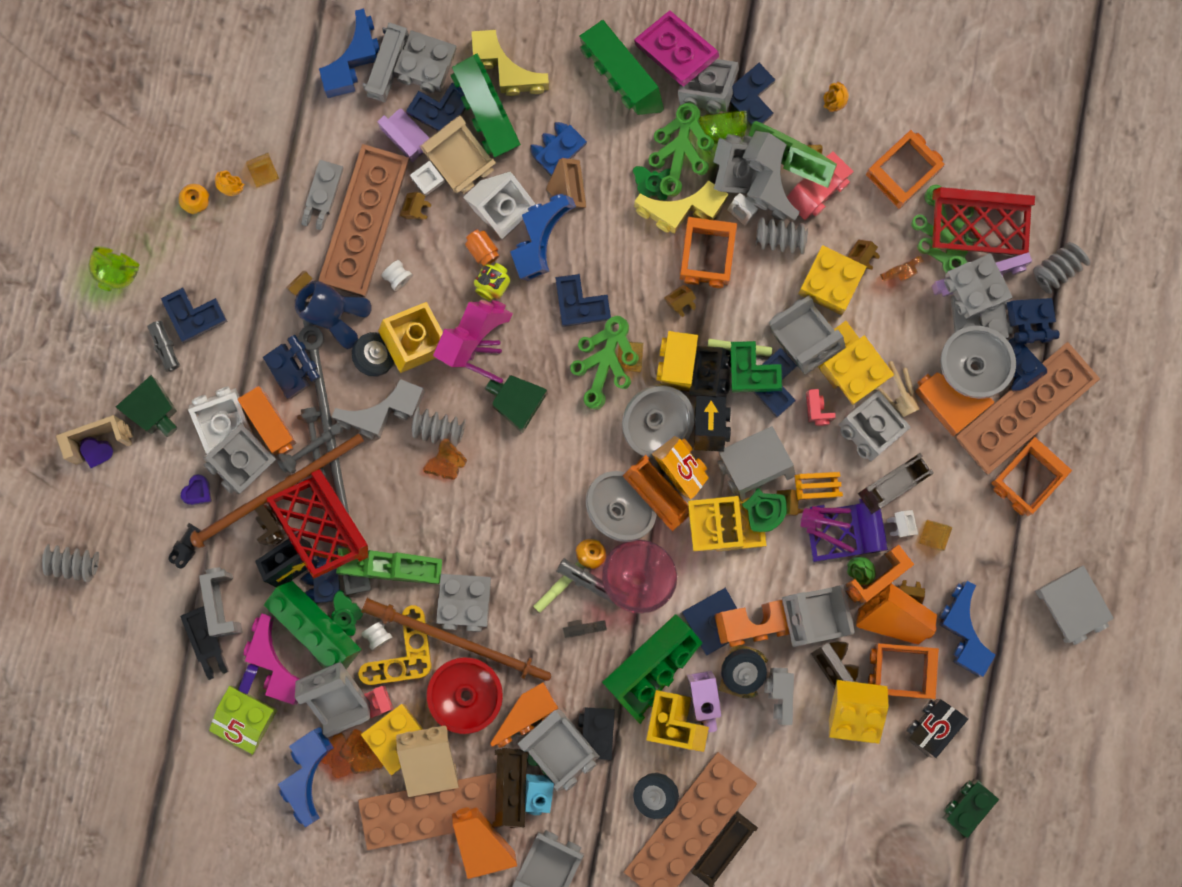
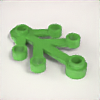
[648,103,714,197]
[911,185,981,273]
[570,316,639,410]

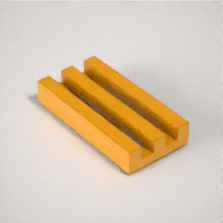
[794,472,843,500]

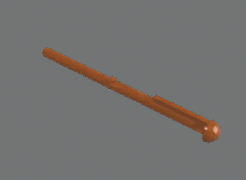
[190,433,364,548]

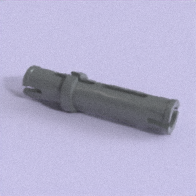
[556,558,629,609]

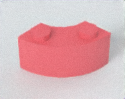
[787,152,854,220]

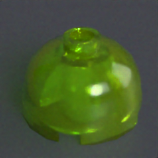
[699,110,748,144]
[88,246,140,291]

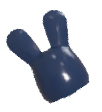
[295,281,372,349]

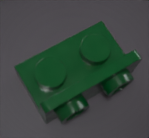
[942,779,999,838]

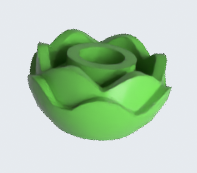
[847,557,876,586]

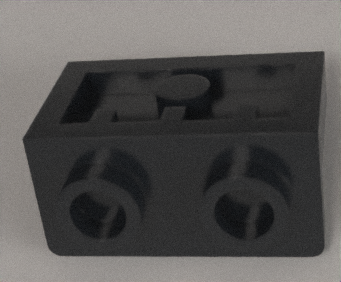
[689,346,731,397]
[578,707,615,760]

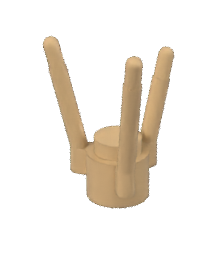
[875,361,919,418]

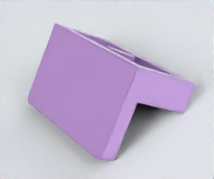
[377,109,429,163]

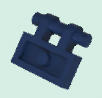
[1007,298,1060,344]
[263,335,320,399]

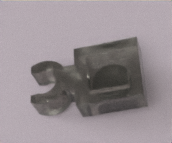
[563,620,607,639]

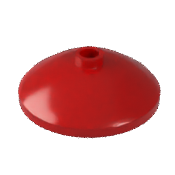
[427,657,503,734]

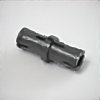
[147,320,180,372]

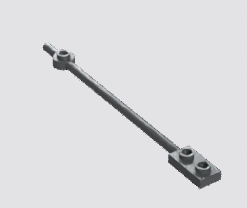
[298,302,372,595]

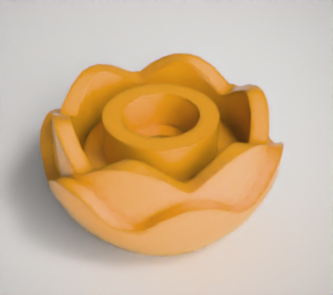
[823,82,849,112]
[215,170,244,197]
[179,184,209,214]
[576,538,606,569]

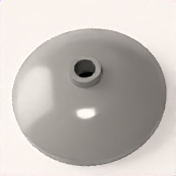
[940,326,1016,399]
[622,385,694,458]
[586,471,657,542]

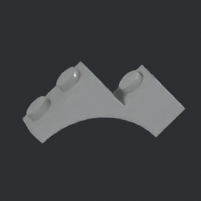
[743,131,800,221]
[332,379,425,439]

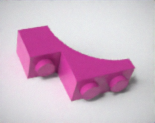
[433,300,513,367]
[243,613,300,705]

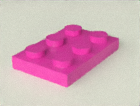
[634,10,719,87]

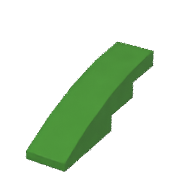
[748,121,837,188]
[336,548,442,584]

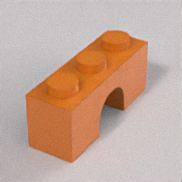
[714,600,790,647]

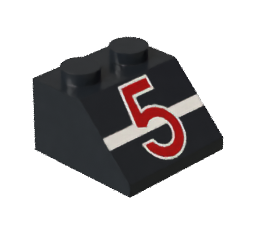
[905,699,968,758]

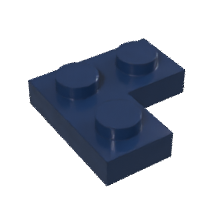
[730,62,775,127]
[406,83,466,132]
[555,274,611,327]
[161,288,228,343]
[753,348,797,418]

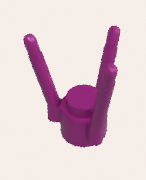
[465,340,503,383]
[800,506,854,552]

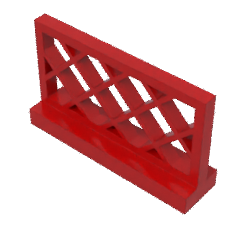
[932,187,1035,255]
[266,469,368,579]

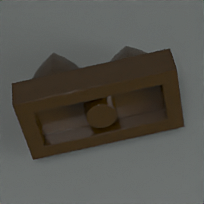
[811,641,859,689]

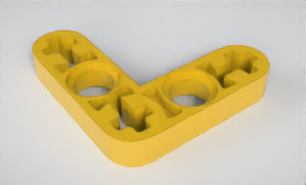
[359,605,432,685]

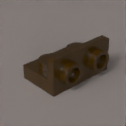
[255,504,286,546]

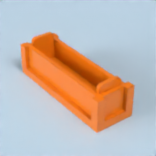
[623,455,689,532]

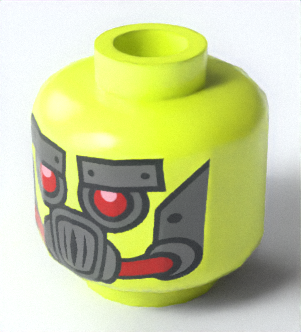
[474,263,510,301]

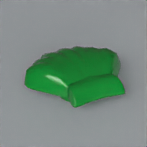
[742,488,787,532]

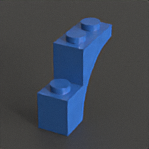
[319,8,380,98]
[510,194,576,281]
[939,581,996,677]
[278,727,334,827]

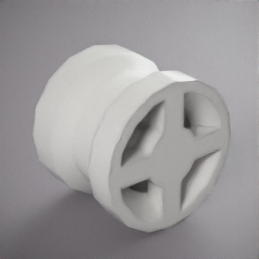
[381,260,413,291]
[361,620,393,651]

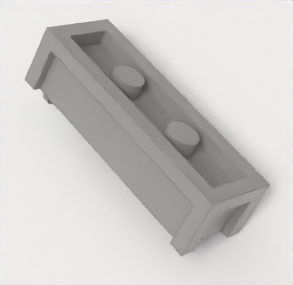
[362,23,409,103]

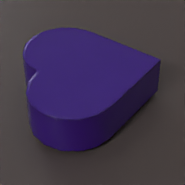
[80,437,113,468]
[180,474,212,505]
[238,663,259,694]

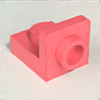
[806,389,836,426]
[364,686,394,718]

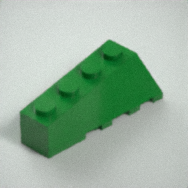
[579,20,664,115]
[450,53,521,157]
[264,581,362,670]
[602,614,702,724]

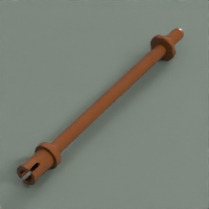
[361,597,552,681]

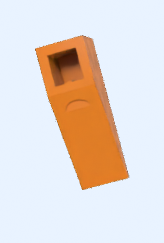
[490,682,559,748]

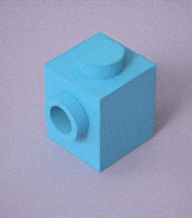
[525,774,554,815]

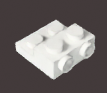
[188,386,254,454]

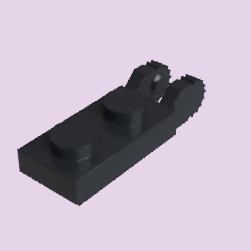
[180,606,229,680]

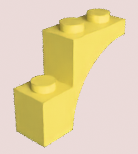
[472,30,549,96]
[634,181,729,234]

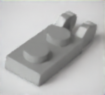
[301,160,344,231]

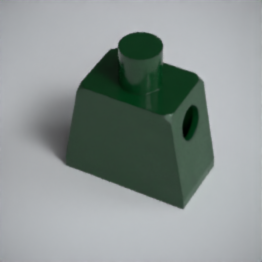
[116,375,178,437]
[485,375,548,433]

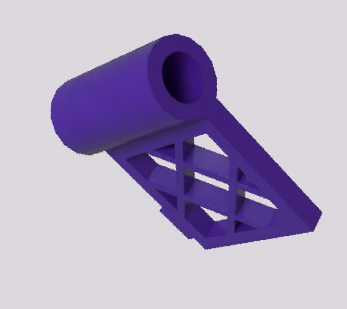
[809,499,888,562]

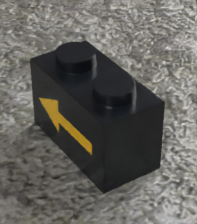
[694,396,731,452]
[255,534,319,587]

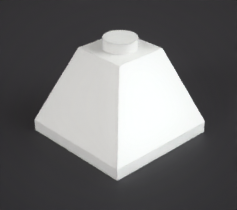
[463,172,536,239]

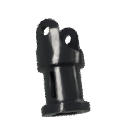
[168,523,202,569]

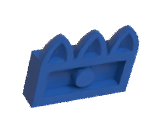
[531,122,587,177]

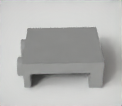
[769,295,846,375]
[717,426,796,501]
[1035,565,1114,645]
[199,567,243,637]
[782,585,855,647]
[295,662,370,738]
[518,710,600,791]
[512,830,584,887]

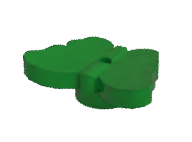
[633,166,674,201]
[331,590,363,636]

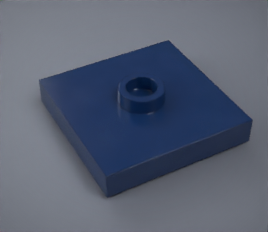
[682,587,737,656]

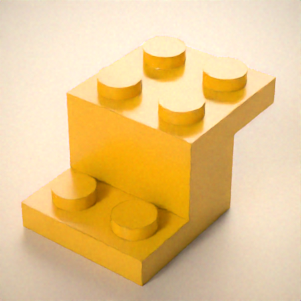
[818,321,894,405]
[688,496,767,552]

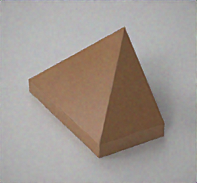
[546,158,586,208]

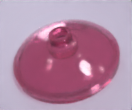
[602,540,677,614]

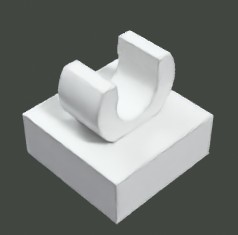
[410,161,445,196]
[727,193,758,226]
[887,510,918,538]

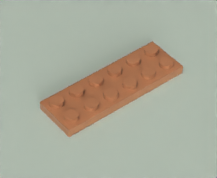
[318,144,410,297]
[955,342,1100,475]
[623,752,757,887]
[358,772,496,850]

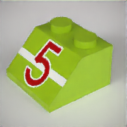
[209,686,278,755]

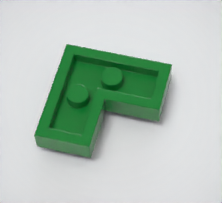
[731,341,782,392]

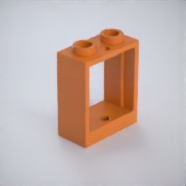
[866,130,945,209]
[680,217,737,288]
[991,437,1073,516]
[868,643,939,699]

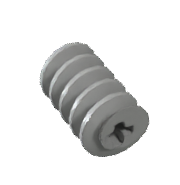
[755,218,808,255]
[1033,242,1091,294]
[412,407,466,449]
[42,544,99,582]

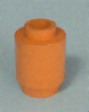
[465,229,500,266]

